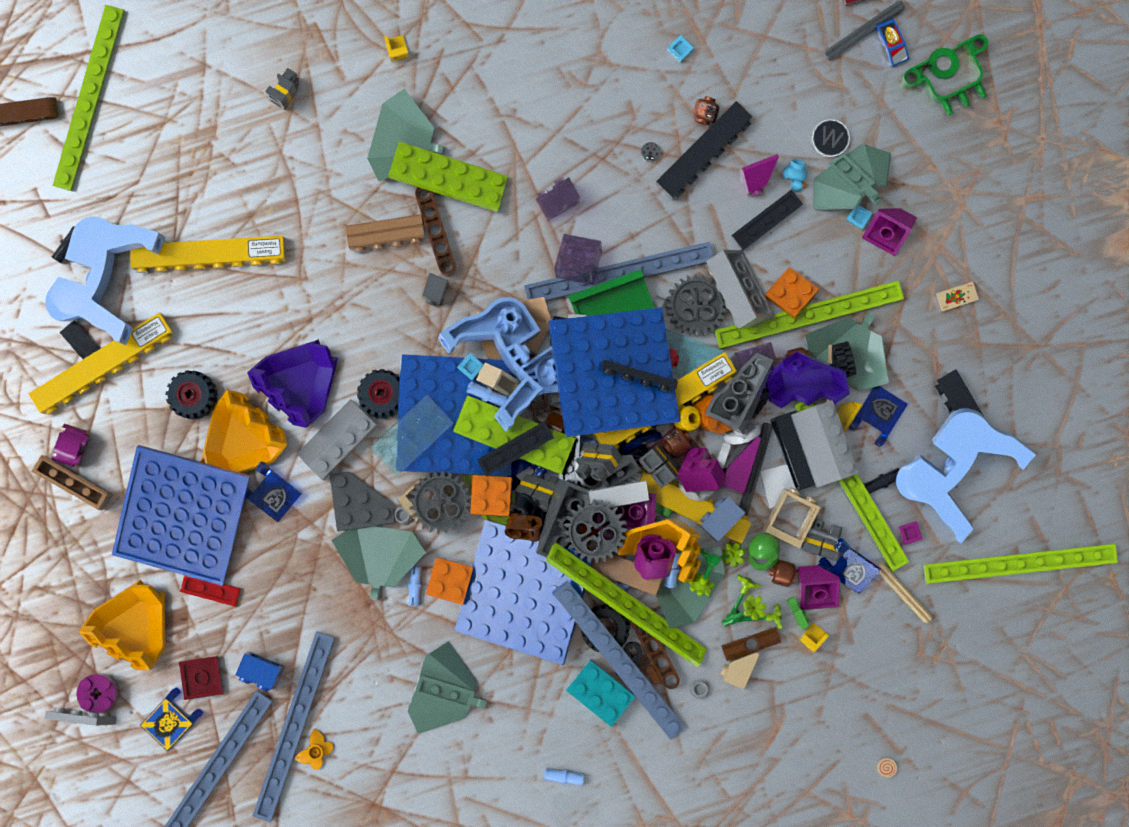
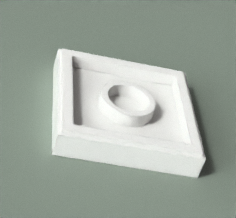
[760,465,806,509]

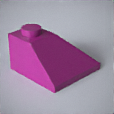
[739,154,779,196]
[862,208,917,256]
[798,565,840,610]

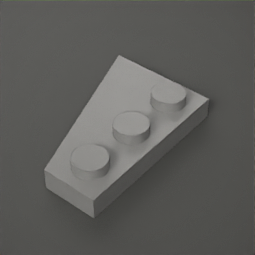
[45,707,116,726]

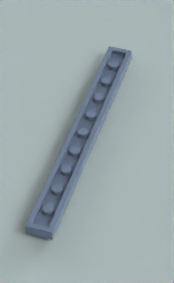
[524,242,714,301]
[552,581,686,740]
[252,631,335,823]
[164,690,273,827]

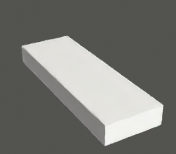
[588,480,649,507]

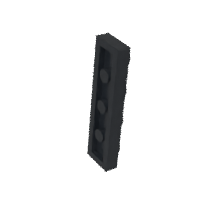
[731,189,803,251]
[598,360,678,393]
[477,421,554,477]

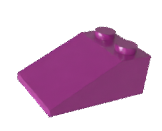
[721,437,761,494]
[594,493,656,531]

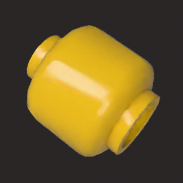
[674,406,701,431]

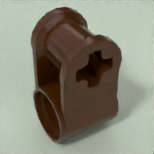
[504,513,542,542]

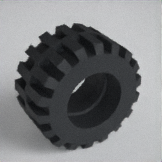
[581,604,630,652]

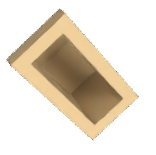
[476,363,521,397]
[720,652,759,689]

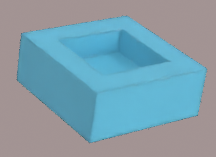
[667,35,694,63]
[846,205,872,230]
[456,353,483,380]

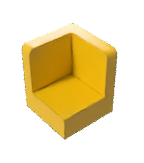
[384,35,409,62]
[798,623,829,652]

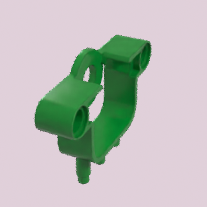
[901,34,989,116]

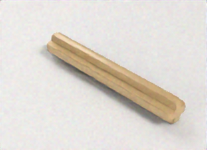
[875,562,933,623]

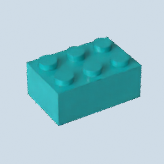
[566,660,636,727]

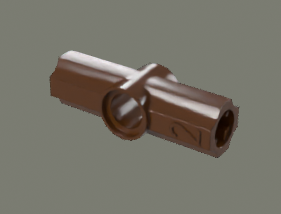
[721,627,782,661]

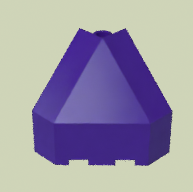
[247,339,338,428]
[765,351,850,408]

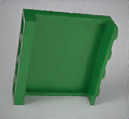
[569,269,655,316]

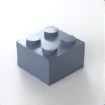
[699,497,745,542]

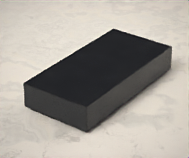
[59,320,99,359]

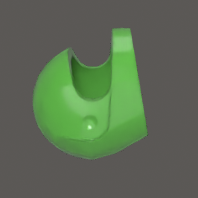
[748,533,780,571]

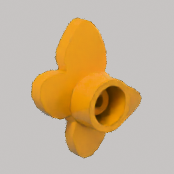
[294,728,333,770]

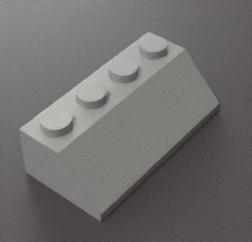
[706,250,775,329]
[297,399,378,481]
[791,400,858,488]

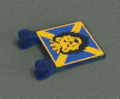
[140,687,203,752]

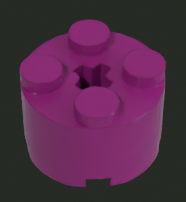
[52,423,90,467]
[634,534,676,580]
[76,673,120,713]

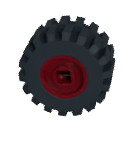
[357,369,400,419]
[165,370,218,419]

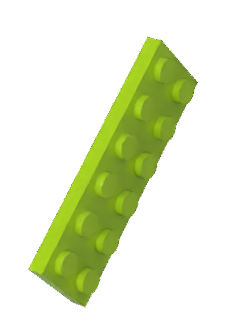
[388,141,508,212]
[453,395,575,474]

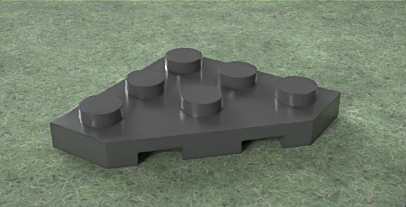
[329,472,394,532]

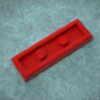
[180,575,241,607]

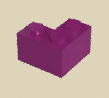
[677,447,726,492]

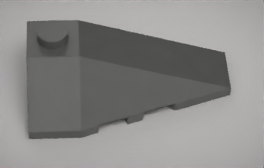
[705,352,774,435]
[536,479,590,558]

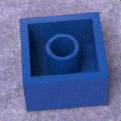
[235,652,285,692]

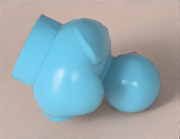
[783,159,808,192]

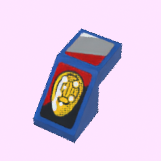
[876,18,910,67]

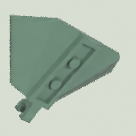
[367,89,445,181]
[813,145,891,210]
[805,312,889,391]
[331,527,426,600]
[656,547,725,629]
[407,641,487,734]

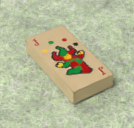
[936,282,979,312]

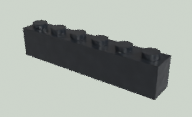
[655,101,753,200]

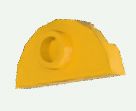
[836,402,863,434]

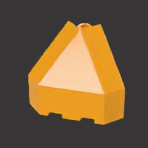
[200,389,287,473]
[617,518,701,583]
[79,579,165,670]

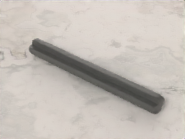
[824,0,905,60]
[739,422,773,515]

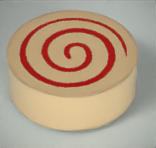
[877,758,897,778]

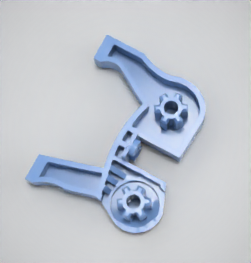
[45,216,165,345]
[438,297,559,432]
[896,408,1036,543]

